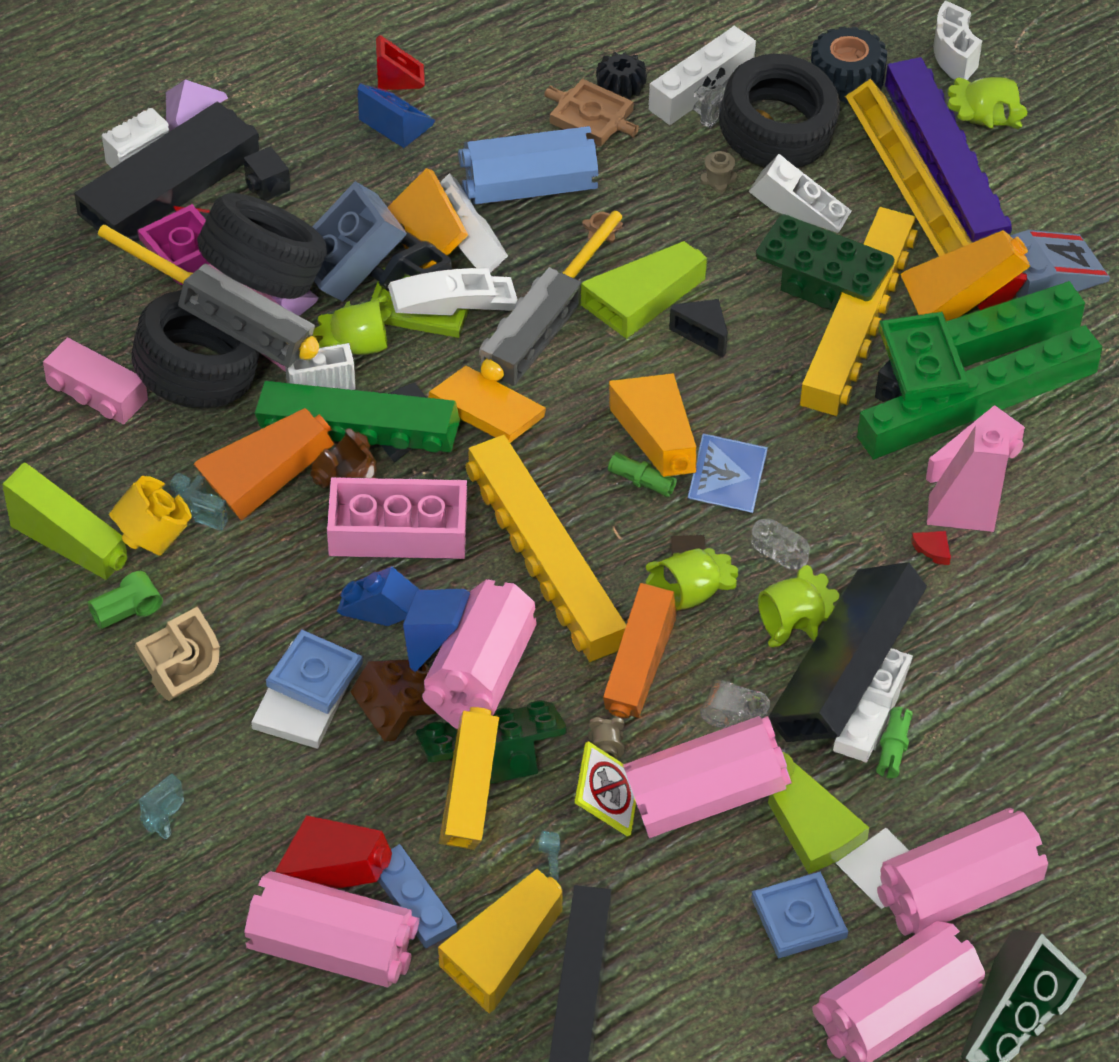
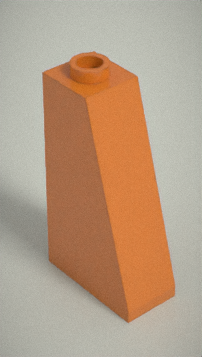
[194,408,334,521]
[603,583,677,718]

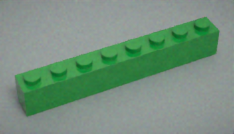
[857,325,1103,460]

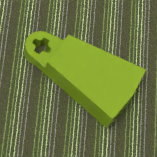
[768,752,869,874]

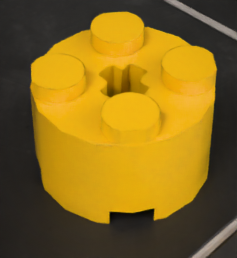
[109,476,192,556]

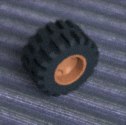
[811,26,887,104]

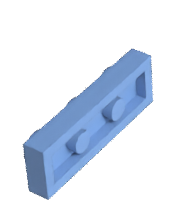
[378,844,457,948]

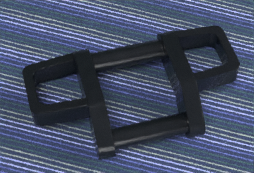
[369,223,452,291]

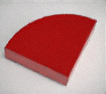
[911,531,951,565]

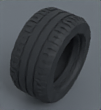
[719,54,840,168]
[197,193,327,299]
[131,290,260,409]

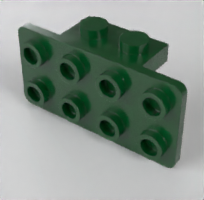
[756,214,895,311]
[416,700,567,784]

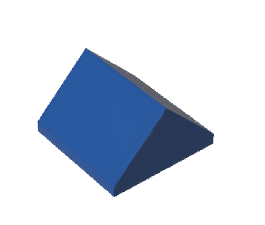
[357,83,435,148]
[403,589,470,672]

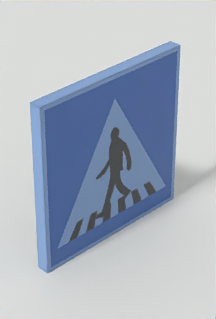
[688,433,768,513]

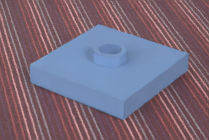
[266,630,363,714]
[751,871,848,959]

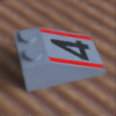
[1010,230,1110,298]

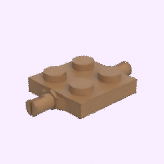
[545,79,639,146]

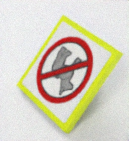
[574,742,636,836]

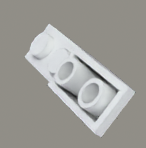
[440,173,508,272]
[388,268,517,315]
[833,648,913,762]

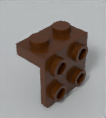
[350,659,438,742]

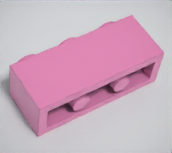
[43,337,148,425]

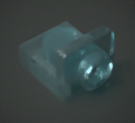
[182,475,228,531]
[139,773,184,839]

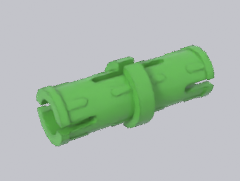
[608,452,677,497]
[876,707,913,778]

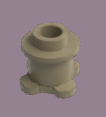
[700,151,737,193]
[588,717,625,759]

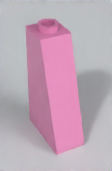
[927,425,1010,532]

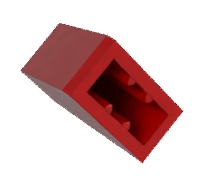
[275,815,392,889]

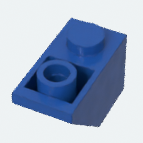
[337,566,420,626]

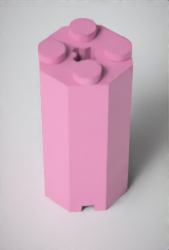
[422,579,536,729]
[623,716,792,838]
[877,808,1048,936]
[244,871,419,988]
[812,921,985,1062]

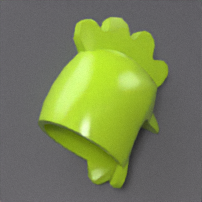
[947,77,1028,129]
[313,295,392,355]
[645,548,738,611]
[758,565,839,647]

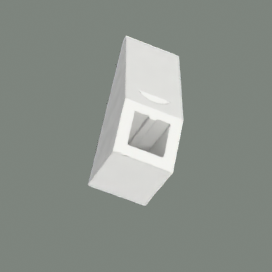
[749,154,852,233]

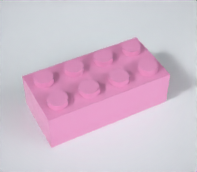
[327,478,467,559]

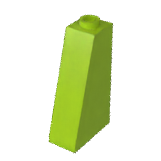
[581,241,707,339]
[2,462,127,580]

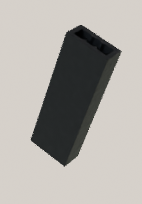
[74,101,259,247]
[768,562,927,742]
[549,885,611,1062]

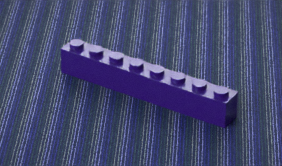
[885,57,1012,243]

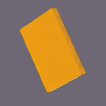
[388,168,468,269]
[428,366,546,443]

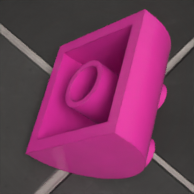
[138,204,210,285]

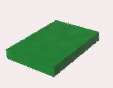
[878,312,970,402]

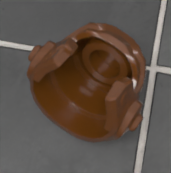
[310,428,377,489]

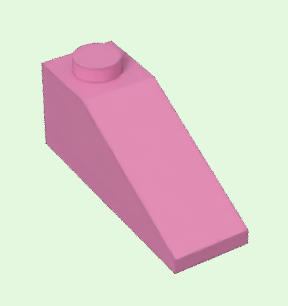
[926,405,1025,483]

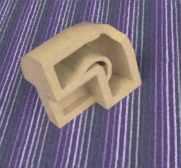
[135,606,220,701]

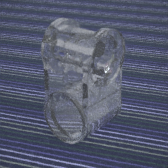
[700,680,770,728]

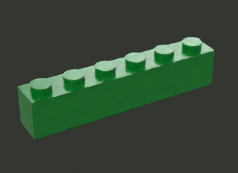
[946,281,1085,367]
[255,381,460,452]

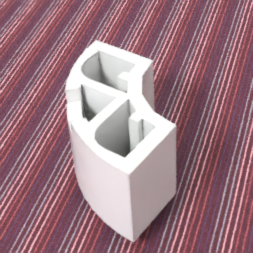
[933,0,982,80]

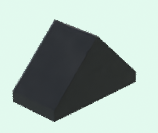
[669,299,728,358]

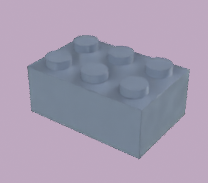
[313,181,407,302]

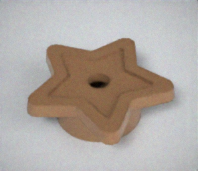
[582,211,623,243]

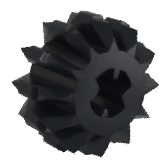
[596,51,647,100]

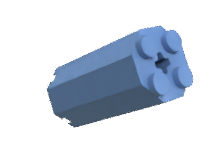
[458,126,598,204]

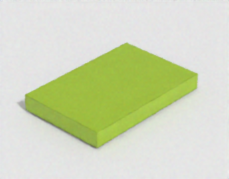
[371,268,469,338]

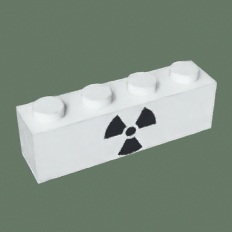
[649,26,756,125]

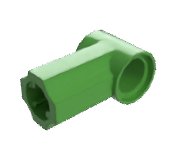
[88,571,163,629]

